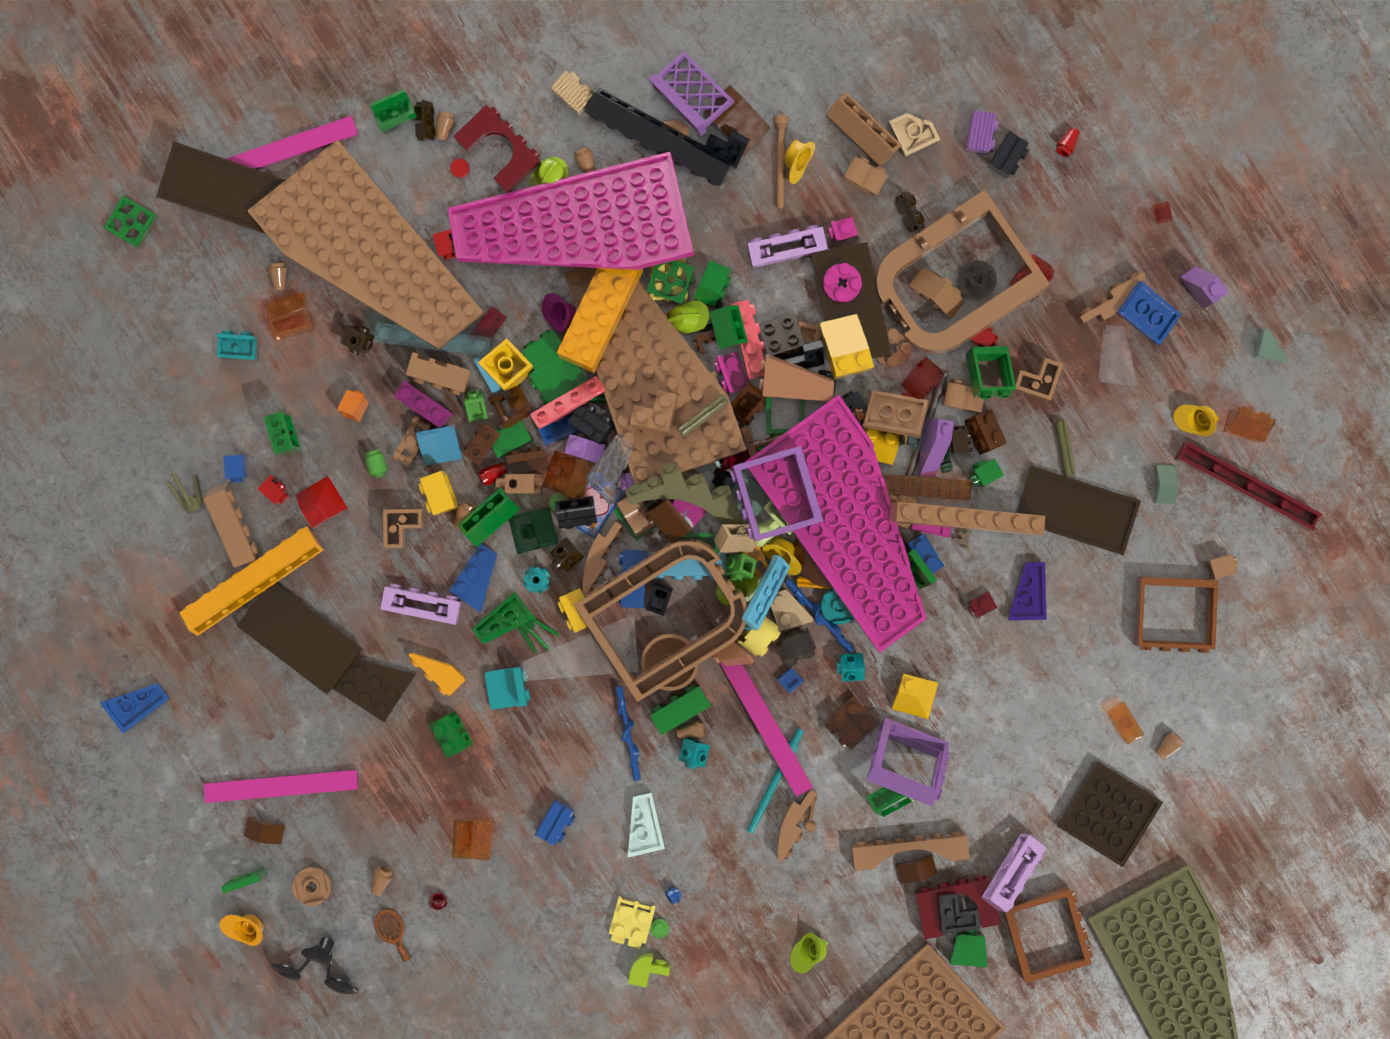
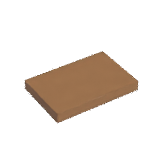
[863,390,929,438]

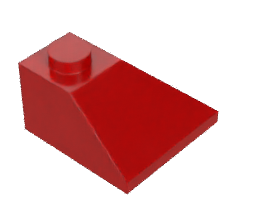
[295,476,348,528]

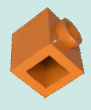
[337,390,369,423]

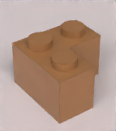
[909,268,965,319]
[1015,358,1063,402]
[630,390,678,436]
[383,509,425,548]

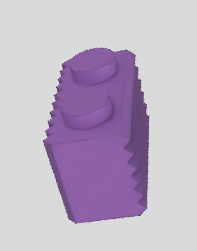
[965,110,999,155]

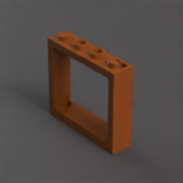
[1135,577,1218,653]
[1003,887,1093,983]

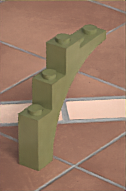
[625,461,744,524]

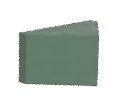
[1253,328,1288,364]
[1155,465,1179,504]

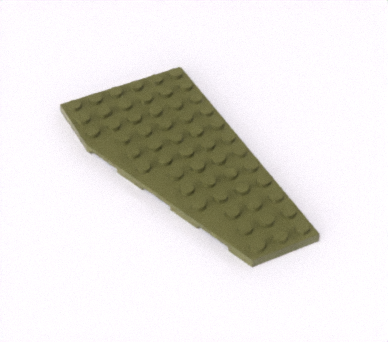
[1087,864,1238,1039]

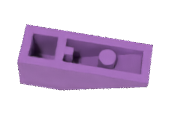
[918,418,954,477]

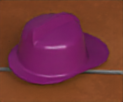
[541,293,576,332]

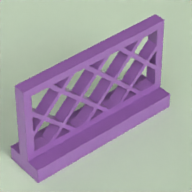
[648,51,734,136]

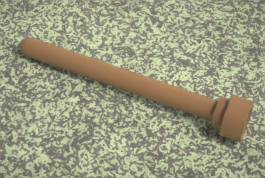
[773,115,789,209]

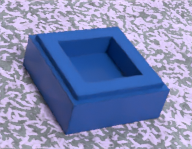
[777,667,804,693]

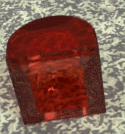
[1153,201,1173,225]

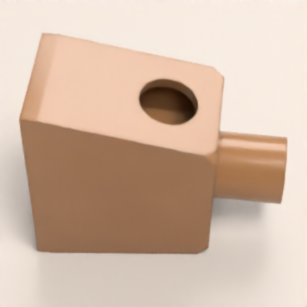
[496,474,543,494]

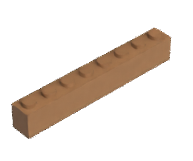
[889,502,1045,536]

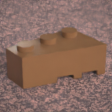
[406,352,472,396]

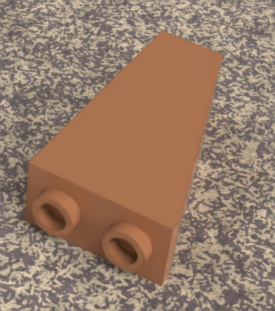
[759,355,834,401]

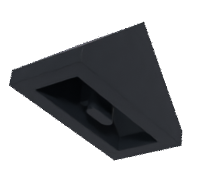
[646,582,673,616]

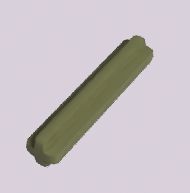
[678,395,728,437]
[1055,420,1076,476]

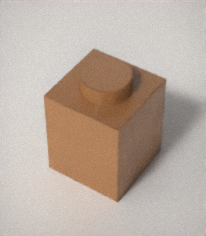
[1206,554,1238,579]

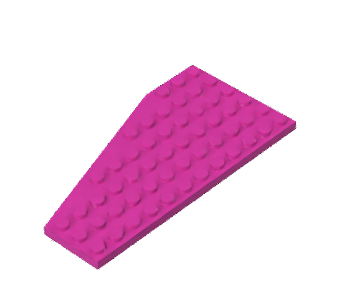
[447,152,694,270]
[744,395,927,653]

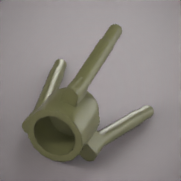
[166,472,203,514]

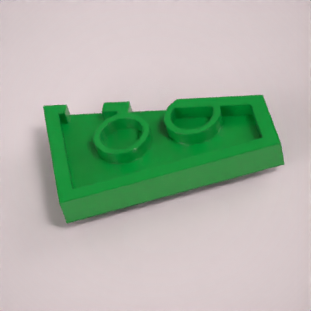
[472,592,535,644]

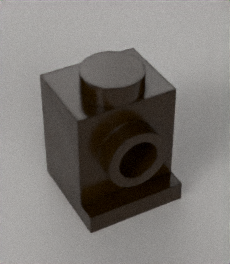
[950,425,973,454]

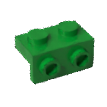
[370,89,417,132]
[429,711,473,758]

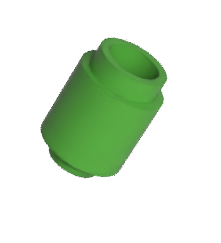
[364,449,388,479]

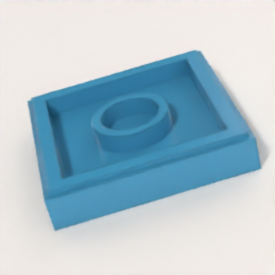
[416,425,462,466]

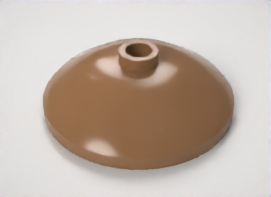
[641,633,699,691]

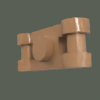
[392,415,433,468]

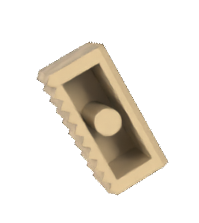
[550,70,594,116]
[714,524,761,553]

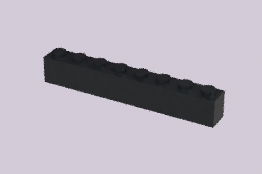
[586,88,734,186]

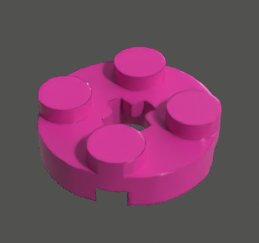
[823,263,862,303]

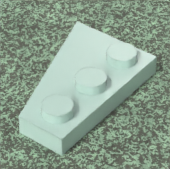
[627,792,665,858]

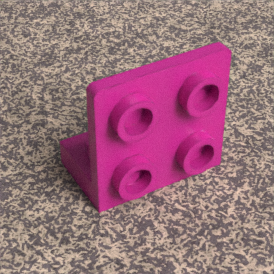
[714,351,749,395]

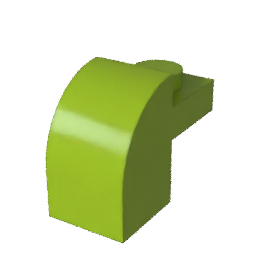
[628,953,670,988]

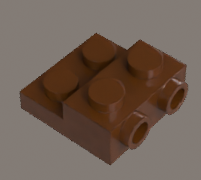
[825,695,879,750]

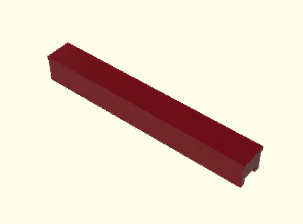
[1175,442,1323,531]

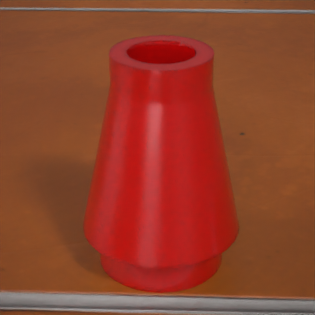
[1056,127,1080,157]
[478,462,508,486]

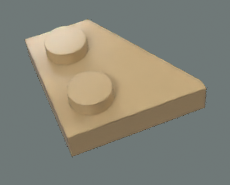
[771,589,814,631]

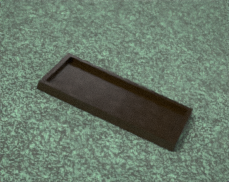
[156,141,286,234]
[810,242,891,359]
[1016,466,1141,555]
[237,583,363,695]

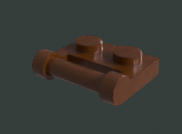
[488,385,534,429]

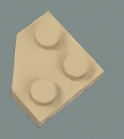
[889,113,940,157]

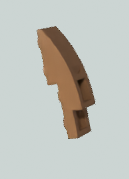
[1077,272,1146,325]
[583,521,623,594]
[777,788,817,862]

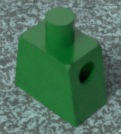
[948,929,987,968]

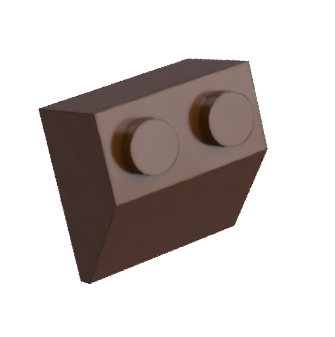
[644,499,692,542]

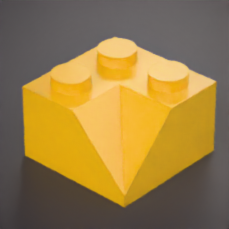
[419,471,459,515]

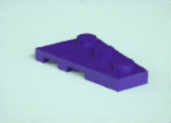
[1007,562,1047,621]

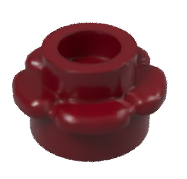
[428,892,447,910]

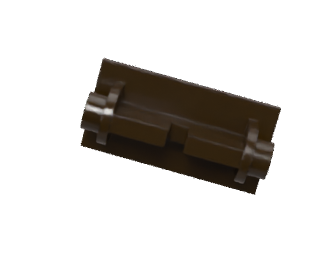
[414,100,436,141]
[895,192,925,233]

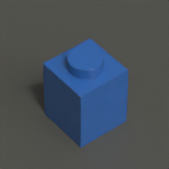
[223,455,248,483]

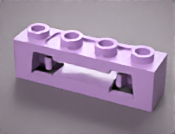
[747,225,828,268]
[380,583,462,625]
[981,834,1046,913]

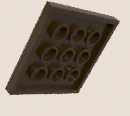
[1057,761,1163,867]

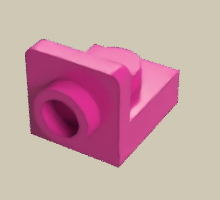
[828,217,858,243]

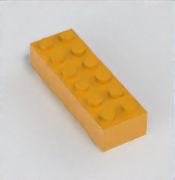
[557,268,644,373]

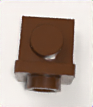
[693,329,716,355]

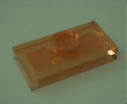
[1107,702,1144,745]

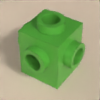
[724,553,757,582]

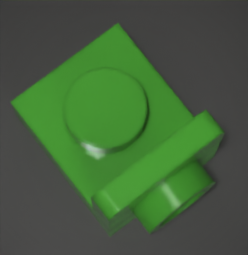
[464,390,488,422]

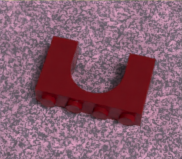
[453,104,541,193]
[914,874,1001,940]

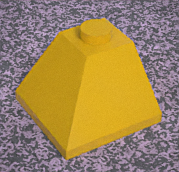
[478,338,533,391]
[891,672,938,719]

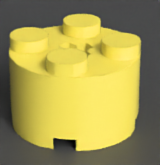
[736,616,780,657]

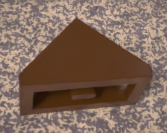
[244,817,286,844]
[895,855,937,883]

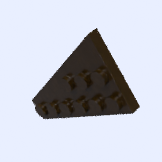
[333,658,416,722]

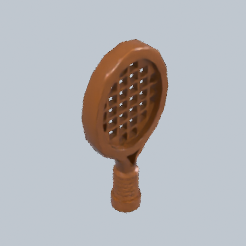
[374,908,411,962]

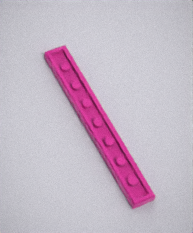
[226,116,359,170]
[720,662,813,797]
[203,769,359,803]

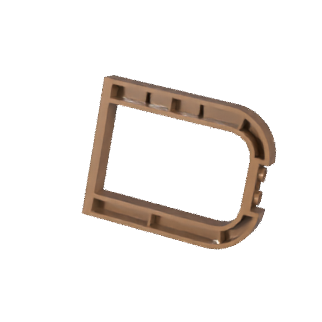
[877,190,1050,354]
[574,539,747,702]

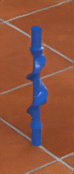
[785,578,854,653]
[615,686,641,781]

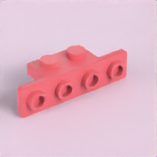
[530,376,605,429]

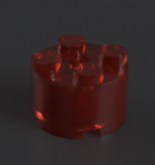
[901,356,945,399]

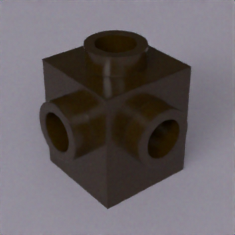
[340,326,375,355]
[550,538,584,573]

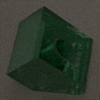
[509,507,559,554]

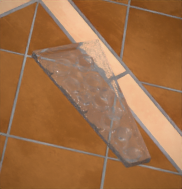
[522,615,639,681]

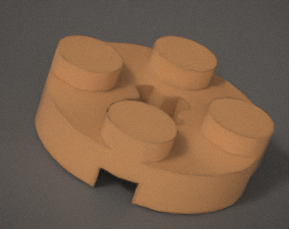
[876,329,912,367]
[292,867,332,906]

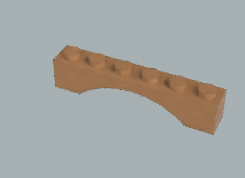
[851,831,970,871]

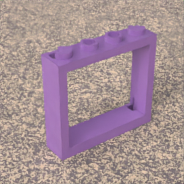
[730,446,823,542]
[866,717,950,806]

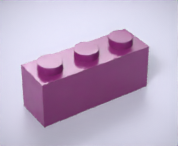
[394,380,454,428]

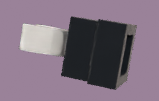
[710,467,736,491]

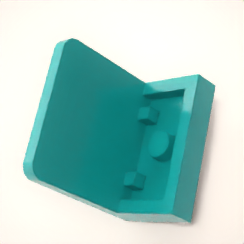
[485,666,531,710]

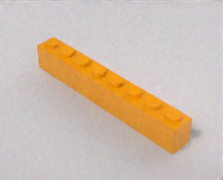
[179,526,324,636]

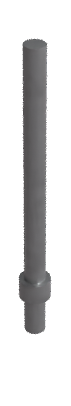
[904,372,949,483]

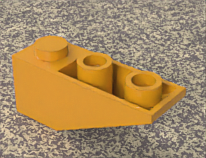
[409,652,467,696]

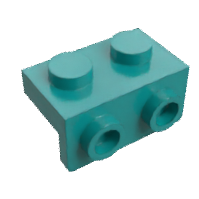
[216,330,258,361]

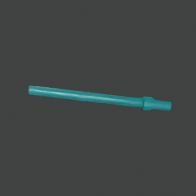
[747,728,804,834]

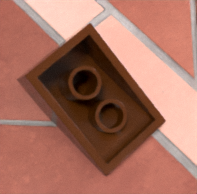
[703,85,771,156]

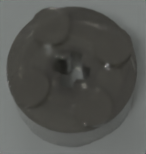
[955,260,997,301]
[772,626,817,667]

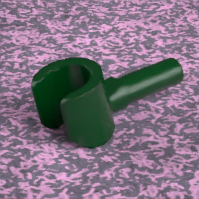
[940,447,952,473]

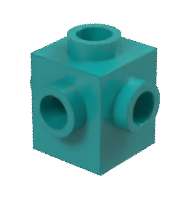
[523,566,551,594]
[836,653,865,682]
[678,738,710,769]

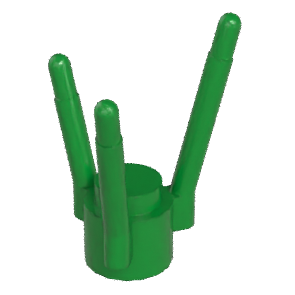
[518,618,560,653]

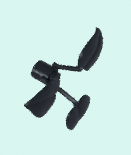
[270,937,358,994]

